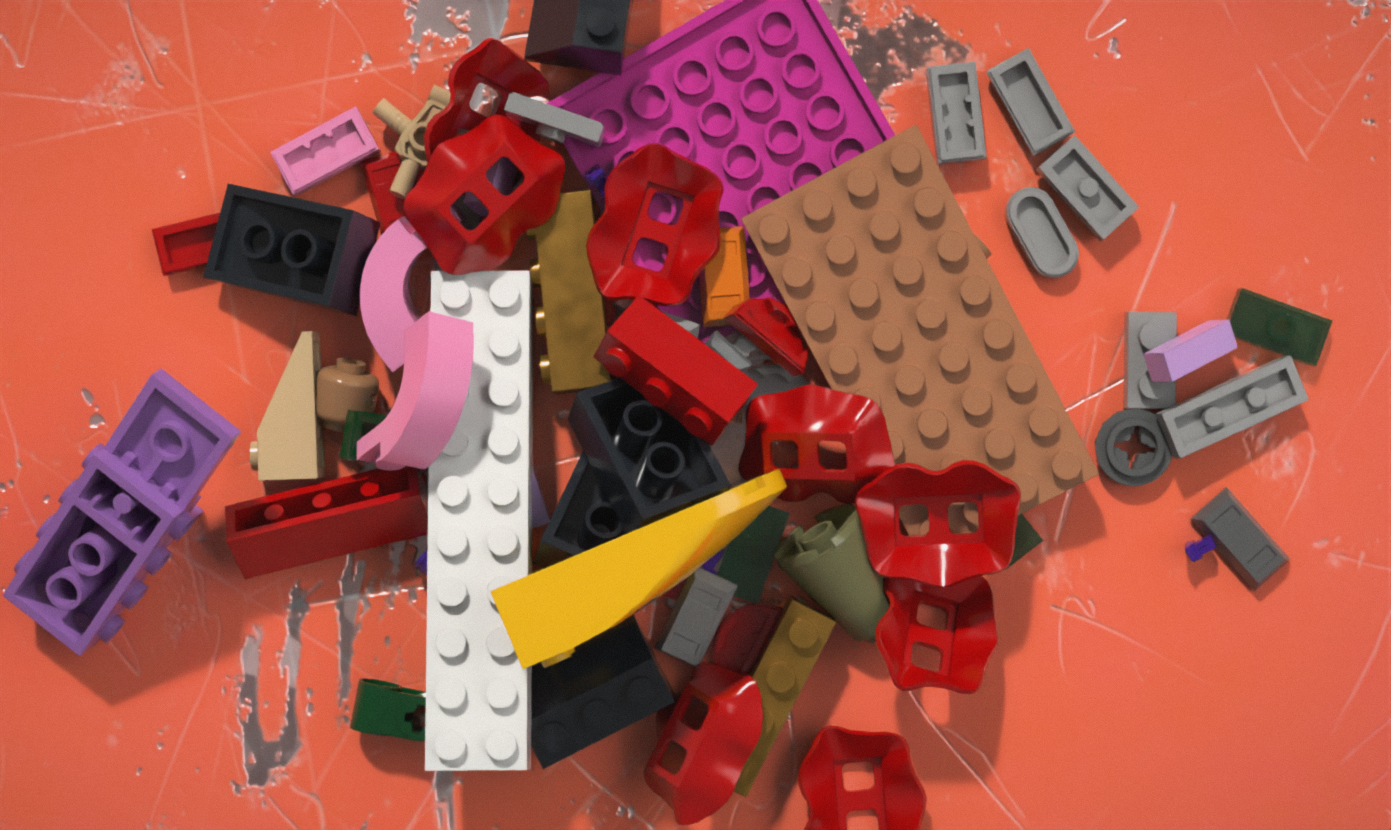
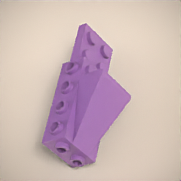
[2,368,242,656]

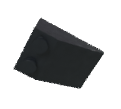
[203,184,381,316]
[532,450,626,569]

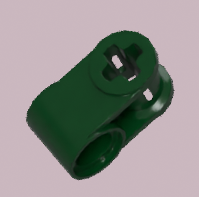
[350,678,426,741]

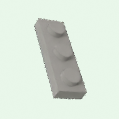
[1155,355,1309,459]

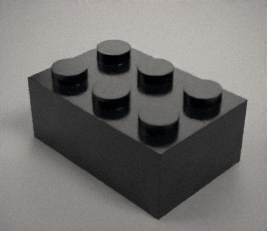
[568,377,731,534]

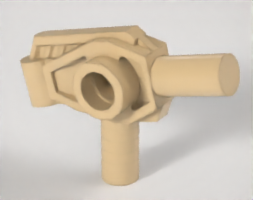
[372,84,451,199]

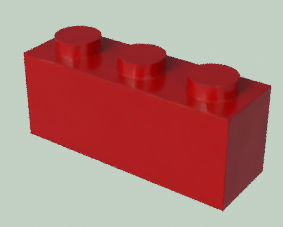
[593,295,758,446]

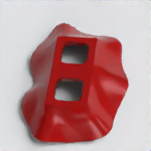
[424,37,550,196]
[404,115,565,275]
[586,143,724,306]
[738,384,895,504]
[855,460,1021,588]
[875,576,999,694]
[643,663,763,825]
[798,725,927,830]

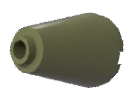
[774,503,890,643]

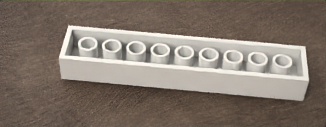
[425,271,534,771]

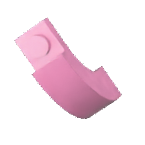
[360,203,467,372]
[357,311,474,471]

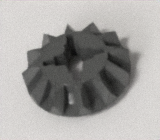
[1094,409,1172,486]

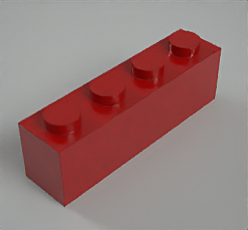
[225,466,428,579]

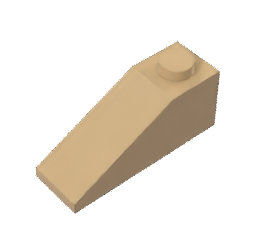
[250,331,326,481]

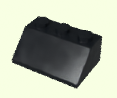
[524,0,633,75]
[531,615,675,769]

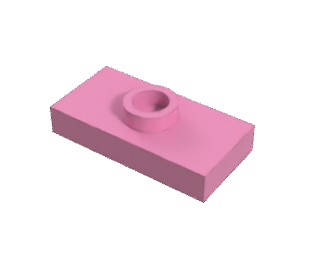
[270,106,381,196]

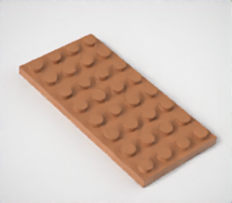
[741,125,1099,535]

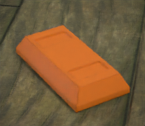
[699,226,750,327]

